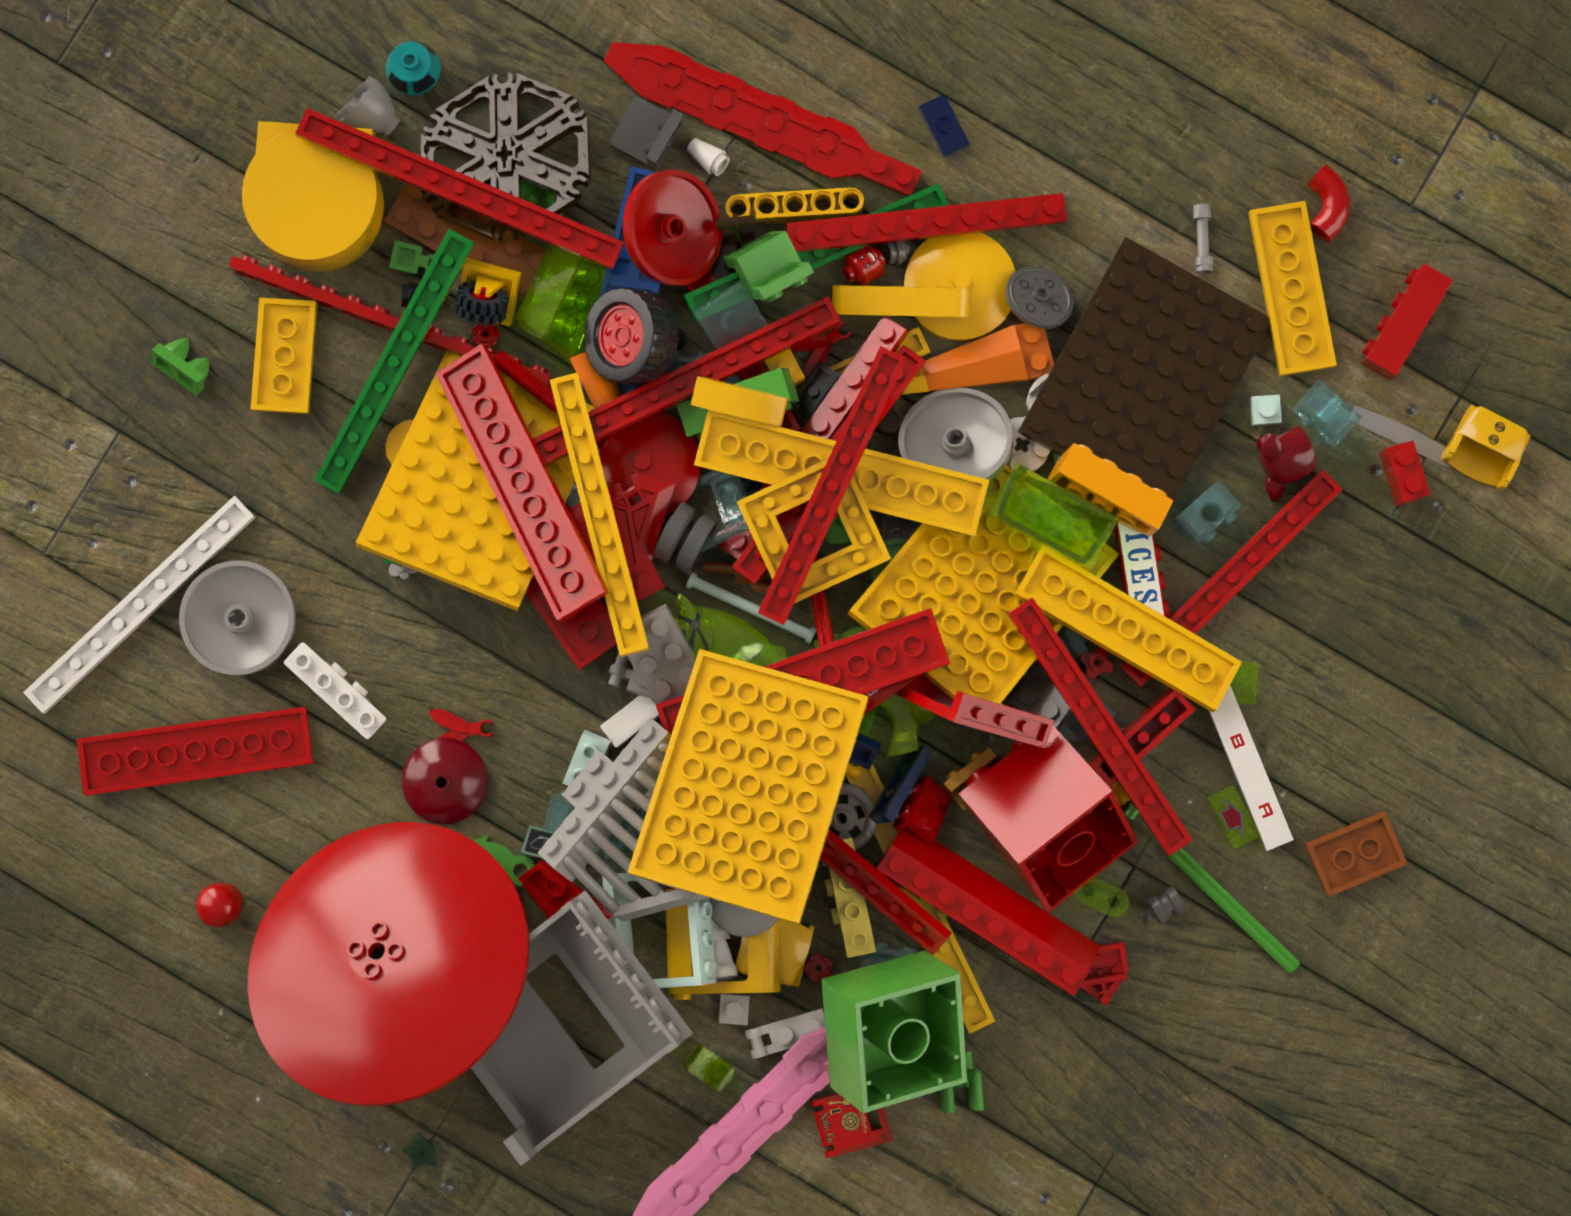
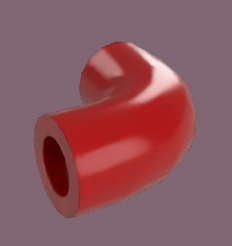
[1307,164,1351,243]

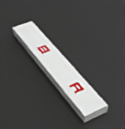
[1208,686,1294,851]

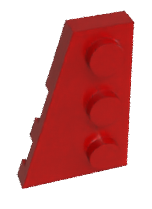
[518,860,613,920]

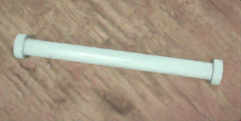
[686,572,816,644]

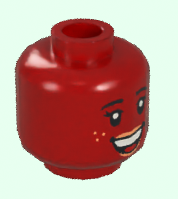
[842,245,886,286]

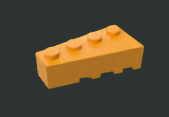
[1043,443,1173,537]

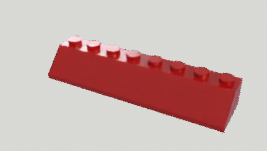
[875,827,1100,996]

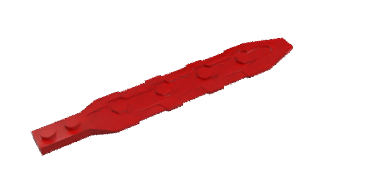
[604,42,922,197]

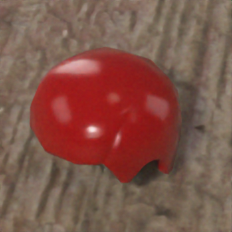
[195,882,244,928]

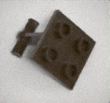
[712,214,765,281]

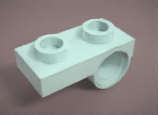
[563,730,612,786]

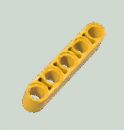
[725,188,864,224]
[832,285,970,317]

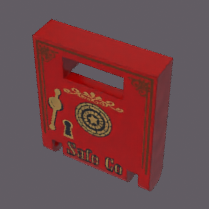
[810,1093,893,1158]

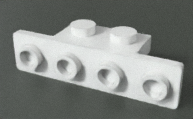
[284,642,387,739]

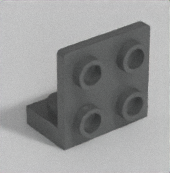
[609,96,684,171]

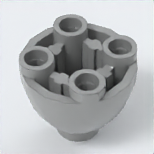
[336,76,400,137]

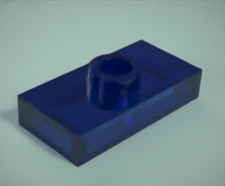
[919,94,969,158]

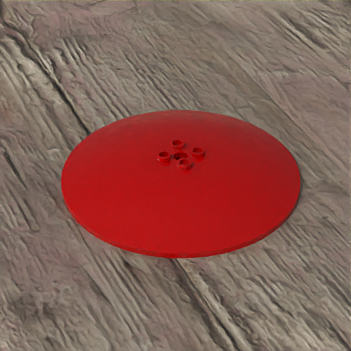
[248,822,530,1106]

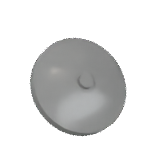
[898,387,1013,482]
[179,561,296,676]

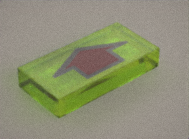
[1207,785,1260,849]

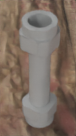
[1193,204,1213,274]

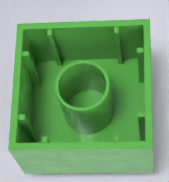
[822,950,967,1114]

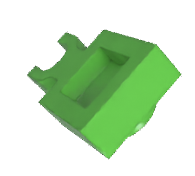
[389,240,435,275]

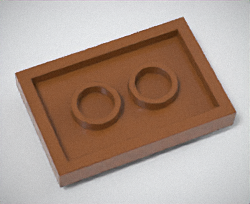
[1304,811,1408,897]

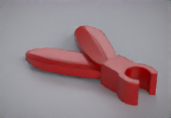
[790,321,852,377]
[429,709,494,741]

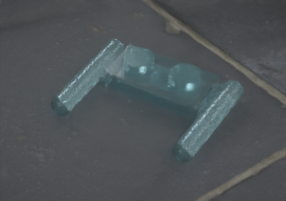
[694,470,749,552]

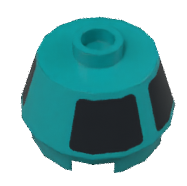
[385,41,441,96]

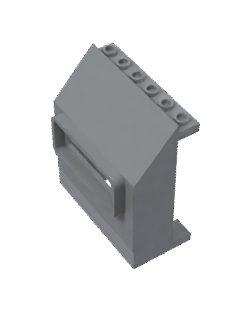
[471,890,693,1166]

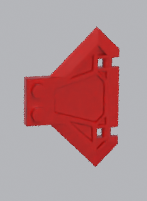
[568,472,675,602]

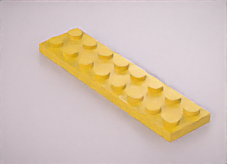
[1014,545,1242,713]

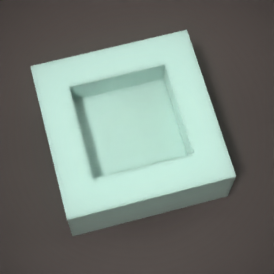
[1249,395,1282,426]

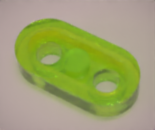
[1073,878,1129,917]

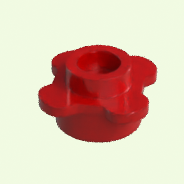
[1080,646,1113,679]

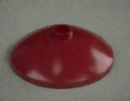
[402,738,488,824]

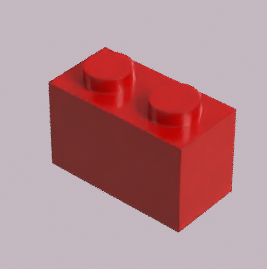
[1379,440,1431,507]

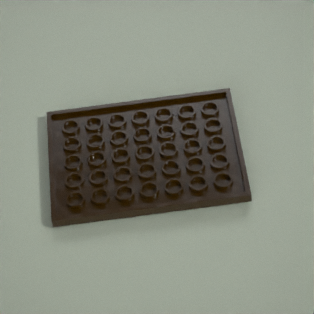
[1017,237,1271,514]

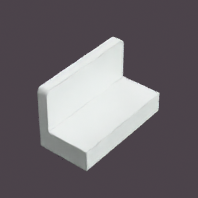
[600,695,659,749]

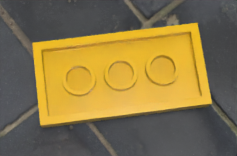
[251,298,318,415]

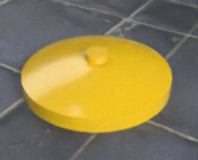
[904,232,1016,342]

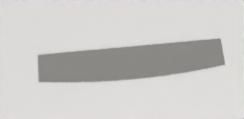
[1348,405,1450,468]

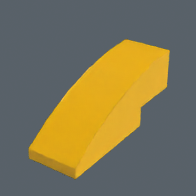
[691,377,788,427]

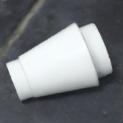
[687,138,730,176]

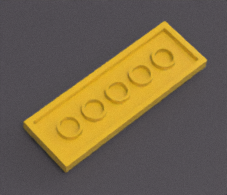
[1248,201,1337,377]

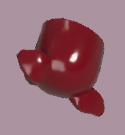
[1256,426,1316,502]

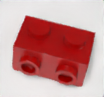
[892,776,952,844]

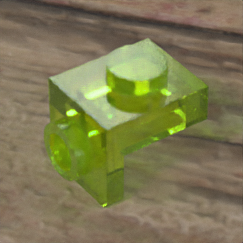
[684,1043,736,1093]

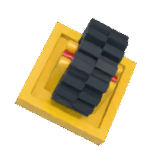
[455,258,522,327]

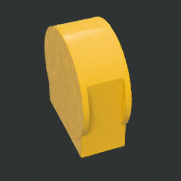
[242,121,385,272]

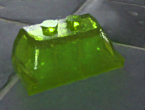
[516,244,606,363]
[989,463,1119,570]

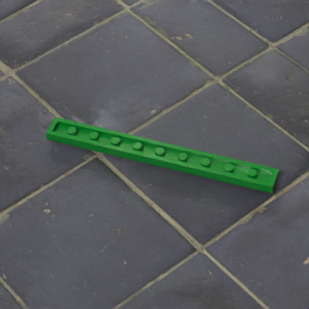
[683,183,949,322]
[314,229,476,494]

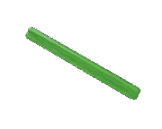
[1167,848,1300,973]

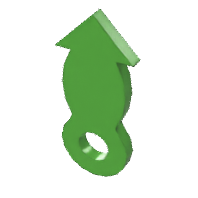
[473,835,536,886]

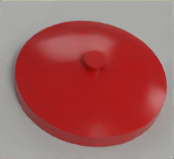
[623,170,723,286]
[597,411,701,518]

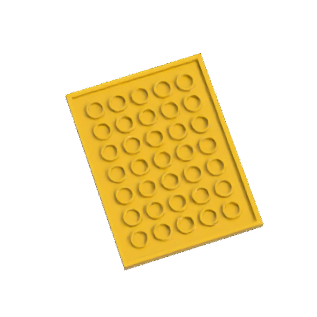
[356,349,594,611]
[848,464,1119,704]
[627,649,869,925]

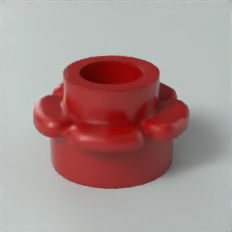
[472,323,500,348]
[804,954,833,982]

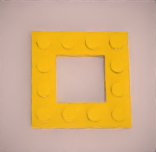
[737,460,891,603]

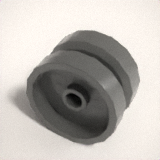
[653,502,718,576]

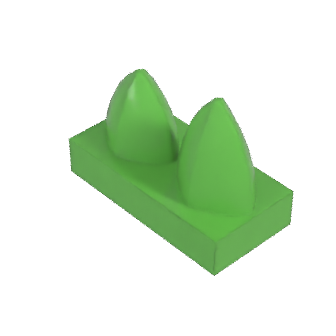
[151,338,209,396]

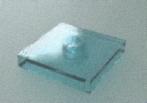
[692,281,768,350]

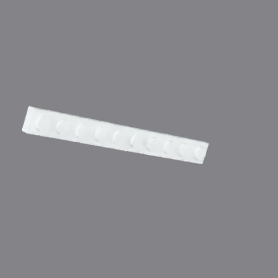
[23,496,256,714]

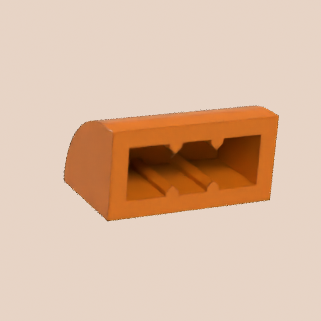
[570,352,622,409]

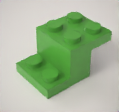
[723,231,814,302]

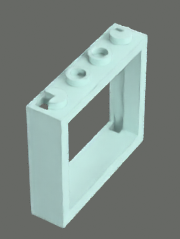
[602,873,717,988]

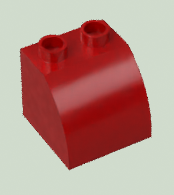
[959,726,1138,913]

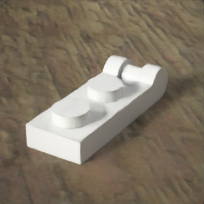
[745,1008,825,1059]

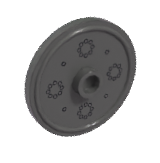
[1005,266,1073,329]

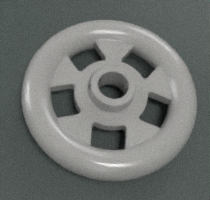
[829,783,877,850]

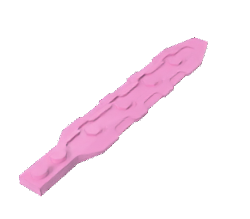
[632,1027,830,1216]

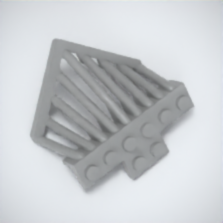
[538,718,709,922]

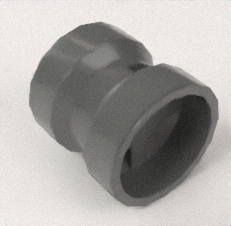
[1146,886,1186,925]

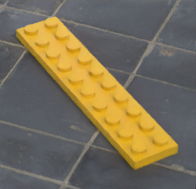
[694,410,989,536]

